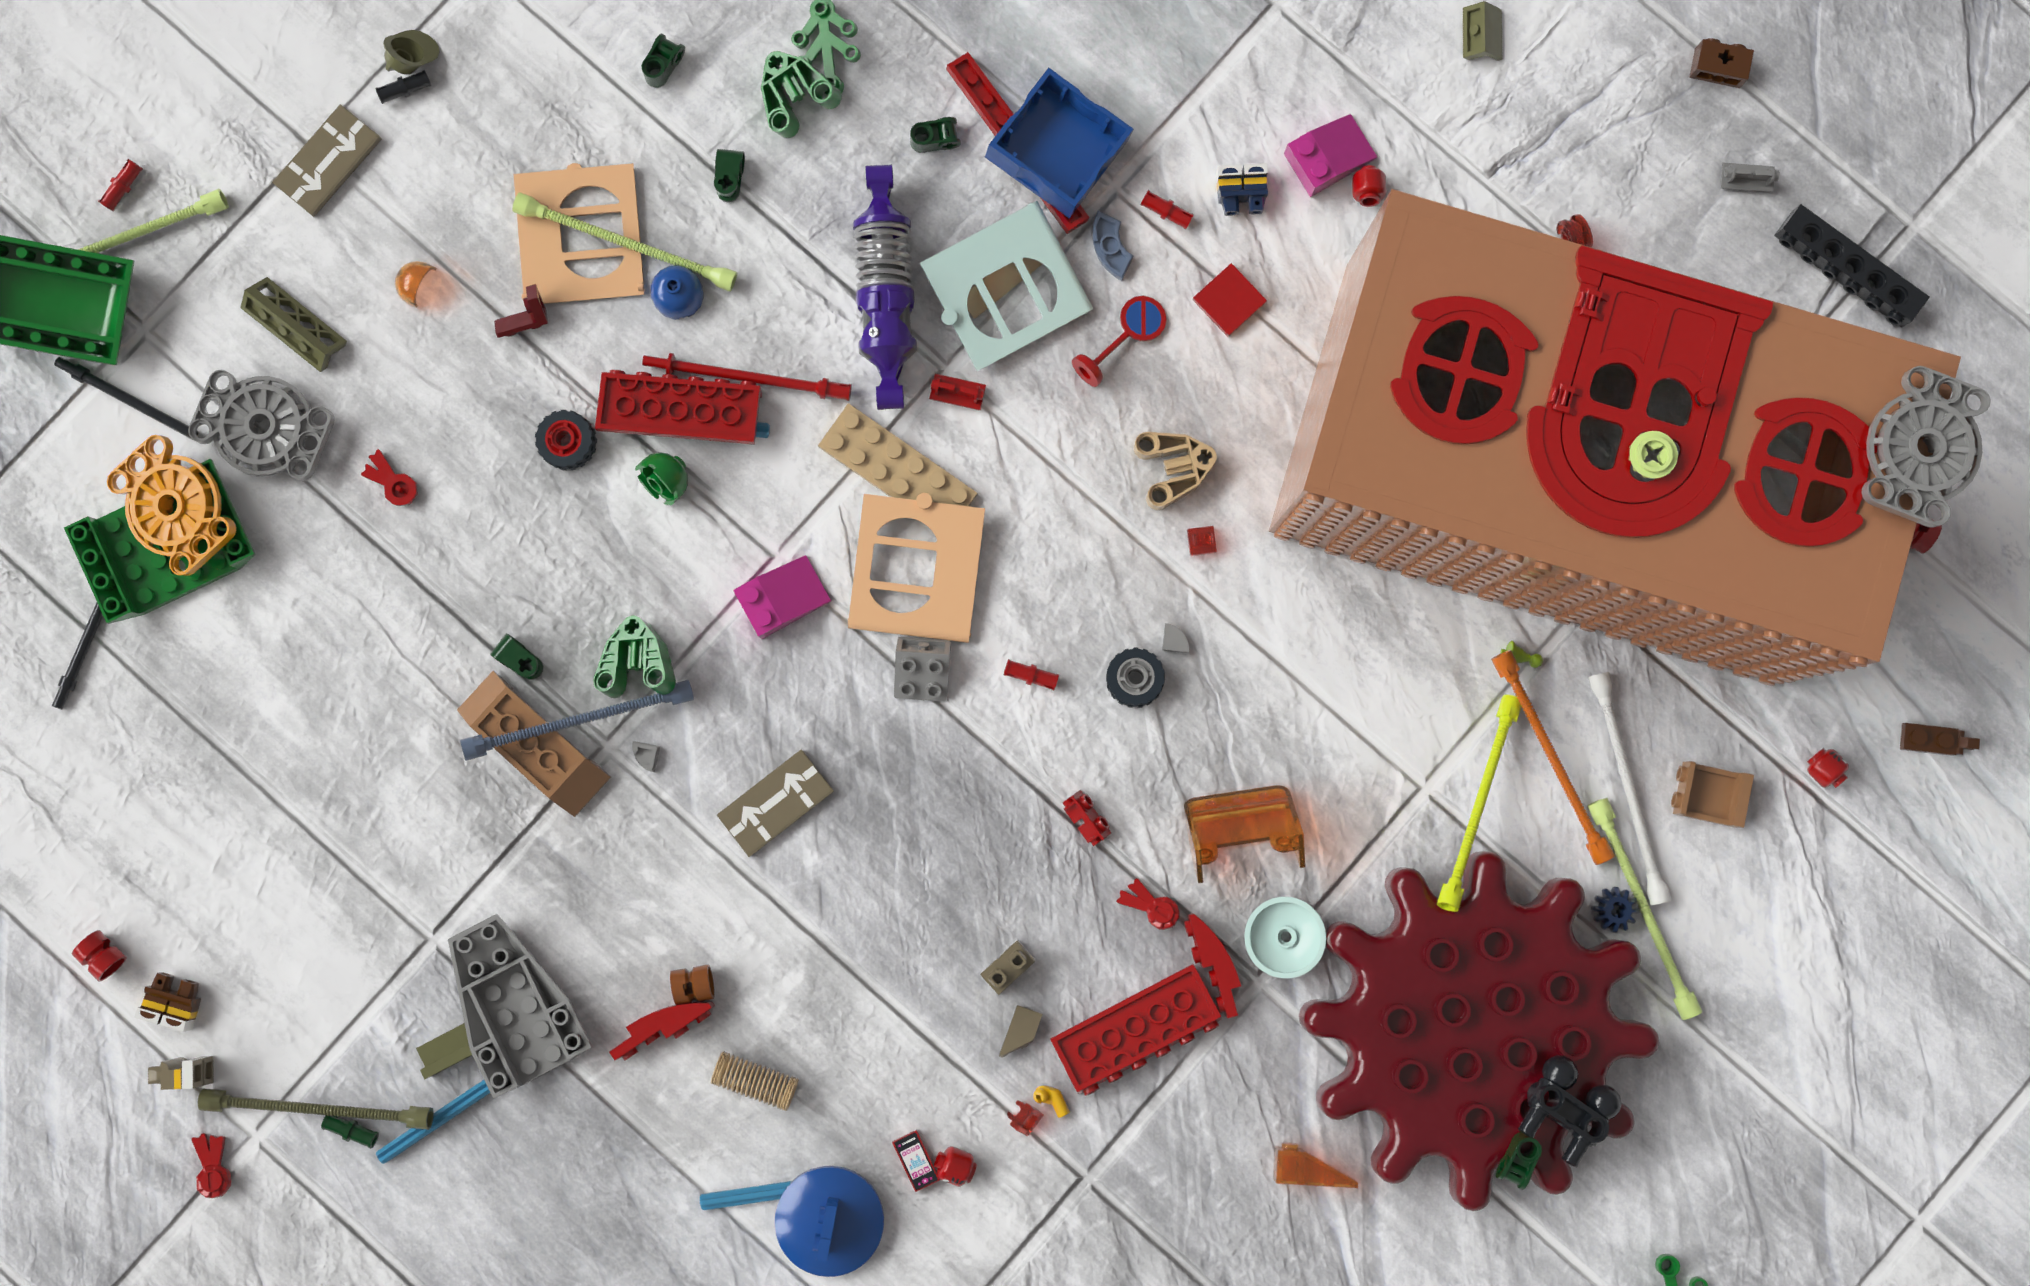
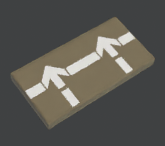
[272,104,382,217]
[717,749,834,857]

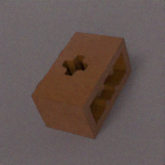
[1689,38,1754,89]

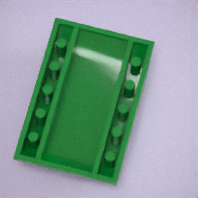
[0,235,135,365]

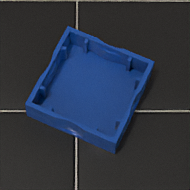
[985,67,1134,219]

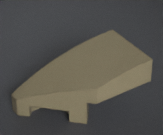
[999,1005,1043,1058]

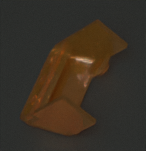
[1184,785,1305,883]

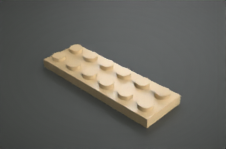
[818,403,977,506]

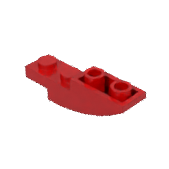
[1184,913,1241,1018]
[609,1001,715,1061]

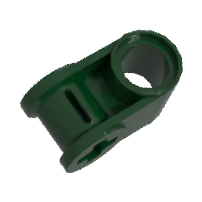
[641,33,685,88]
[910,117,961,153]
[714,149,745,203]
[490,633,544,680]
[1496,1132,1542,1190]

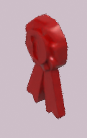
[361,449,418,506]
[1116,878,1180,930]
[191,1133,231,1199]

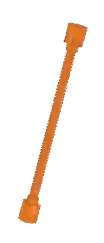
[1491,650,1615,865]

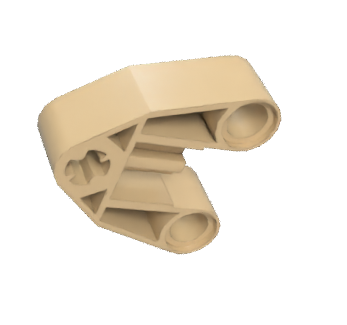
[1134,432,1217,510]

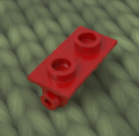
[929,374,986,410]
[1063,790,1111,846]

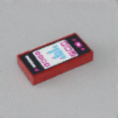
[892,1129,940,1192]

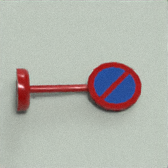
[1072,296,1167,387]

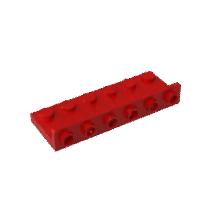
[595,370,762,445]
[1050,964,1222,1096]

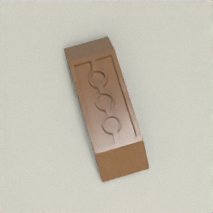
[457,671,611,817]

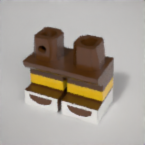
[134,972,201,1032]

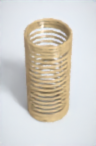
[711,1051,799,1112]

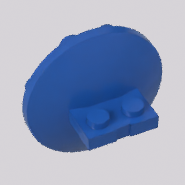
[775,1166,884,1277]

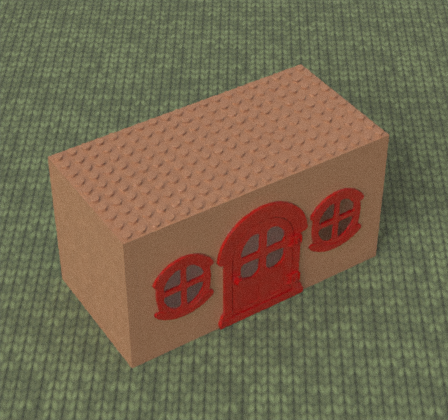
[1269,189,1961,686]

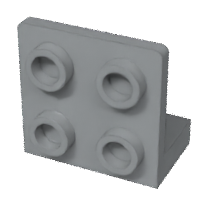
[894,637,951,701]

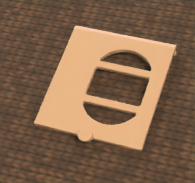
[513,163,645,306]
[848,493,985,643]

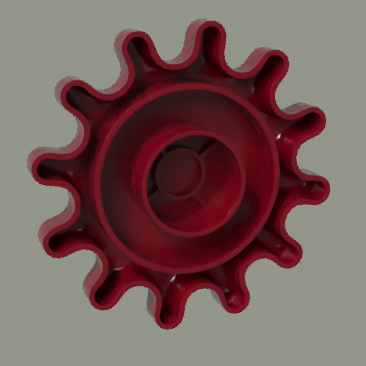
[1299,851,1659,1211]

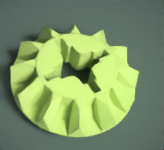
[1628,431,1678,479]

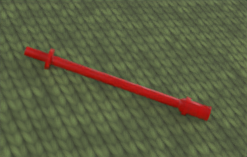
[642,353,852,401]

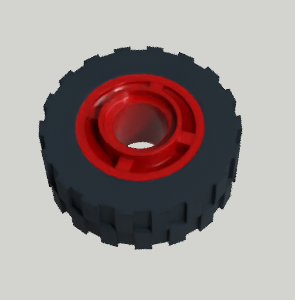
[535,410,597,471]

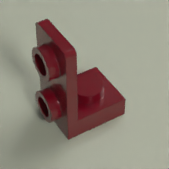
[494,284,548,338]

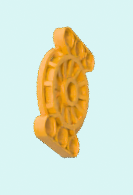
[107,435,236,576]

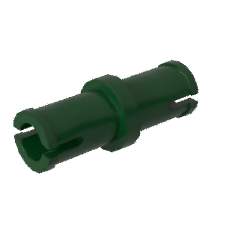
[321,1115,379,1149]

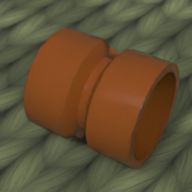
[670,964,715,1005]

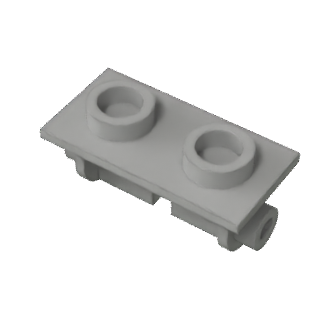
[1721,163,1780,193]

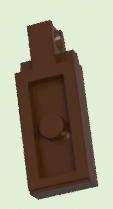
[1900,723,1980,756]

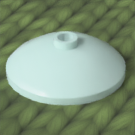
[1245,897,1326,978]

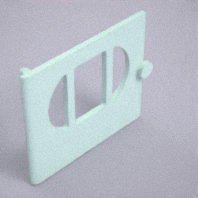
[920,201,1093,371]

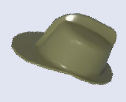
[383,30,440,75]

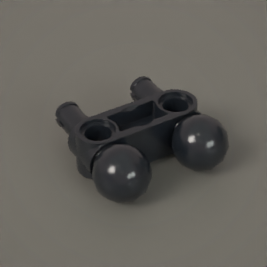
[1518,1055,1622,1168]

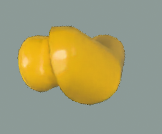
[1033,1085,1070,1118]

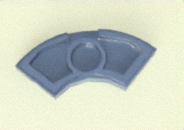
[1093,211,1134,281]

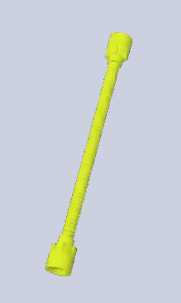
[1437,695,1522,912]

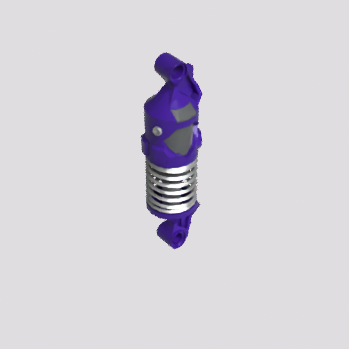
[853,164,917,410]

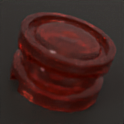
[1556,214,1593,247]

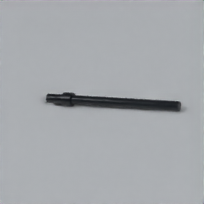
[54,357,199,440]
[52,602,103,710]

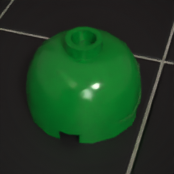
[635,452,688,506]

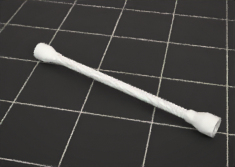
[1588,672,1671,905]

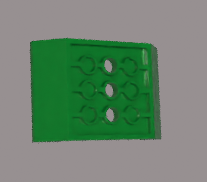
[64,459,256,624]

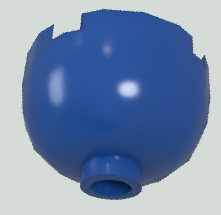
[651,265,704,320]

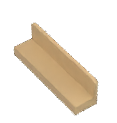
[967,258,1042,318]

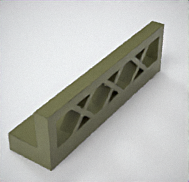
[240,277,347,372]

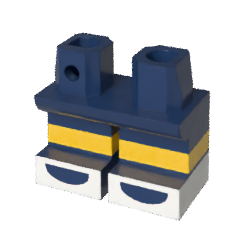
[1215,163,1268,216]

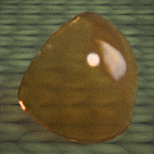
[395,261,437,308]

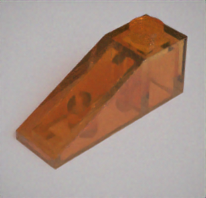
[1273,1142,1358,1188]

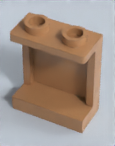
[1671,761,1754,828]

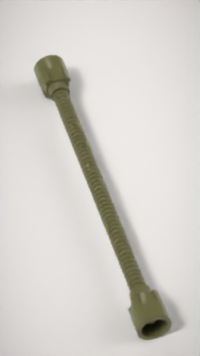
[198,1088,434,1130]

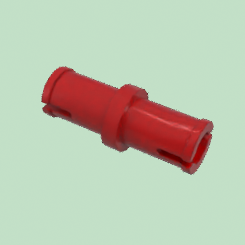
[98,159,143,211]
[1140,190,1194,229]
[1003,659,1059,691]

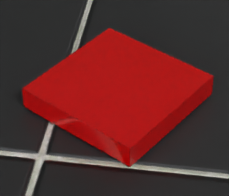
[1192,263,1267,337]

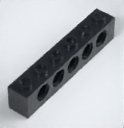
[1774,204,1930,328]

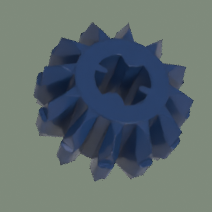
[1591,887,1639,933]

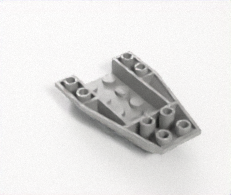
[448,914,592,1099]

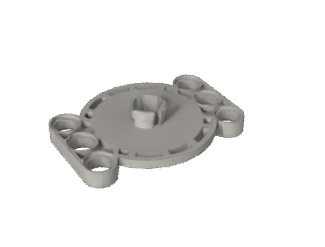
[1861,366,1991,527]
[188,370,335,481]

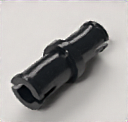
[375,70,432,104]

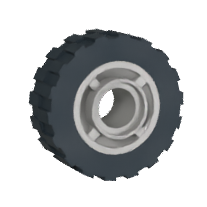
[1106,647,1165,708]

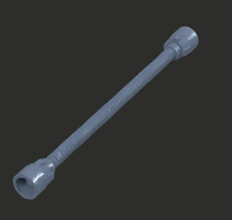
[460,680,694,761]

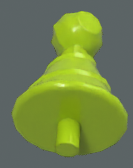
[1500,641,1543,668]

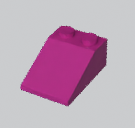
[1284,114,1377,197]
[733,555,831,639]

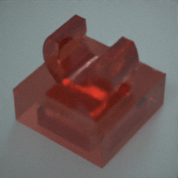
[1186,526,1217,556]
[1007,1100,1044,1137]

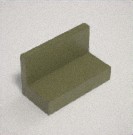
[1463,1,1502,61]
[416,1023,472,1080]

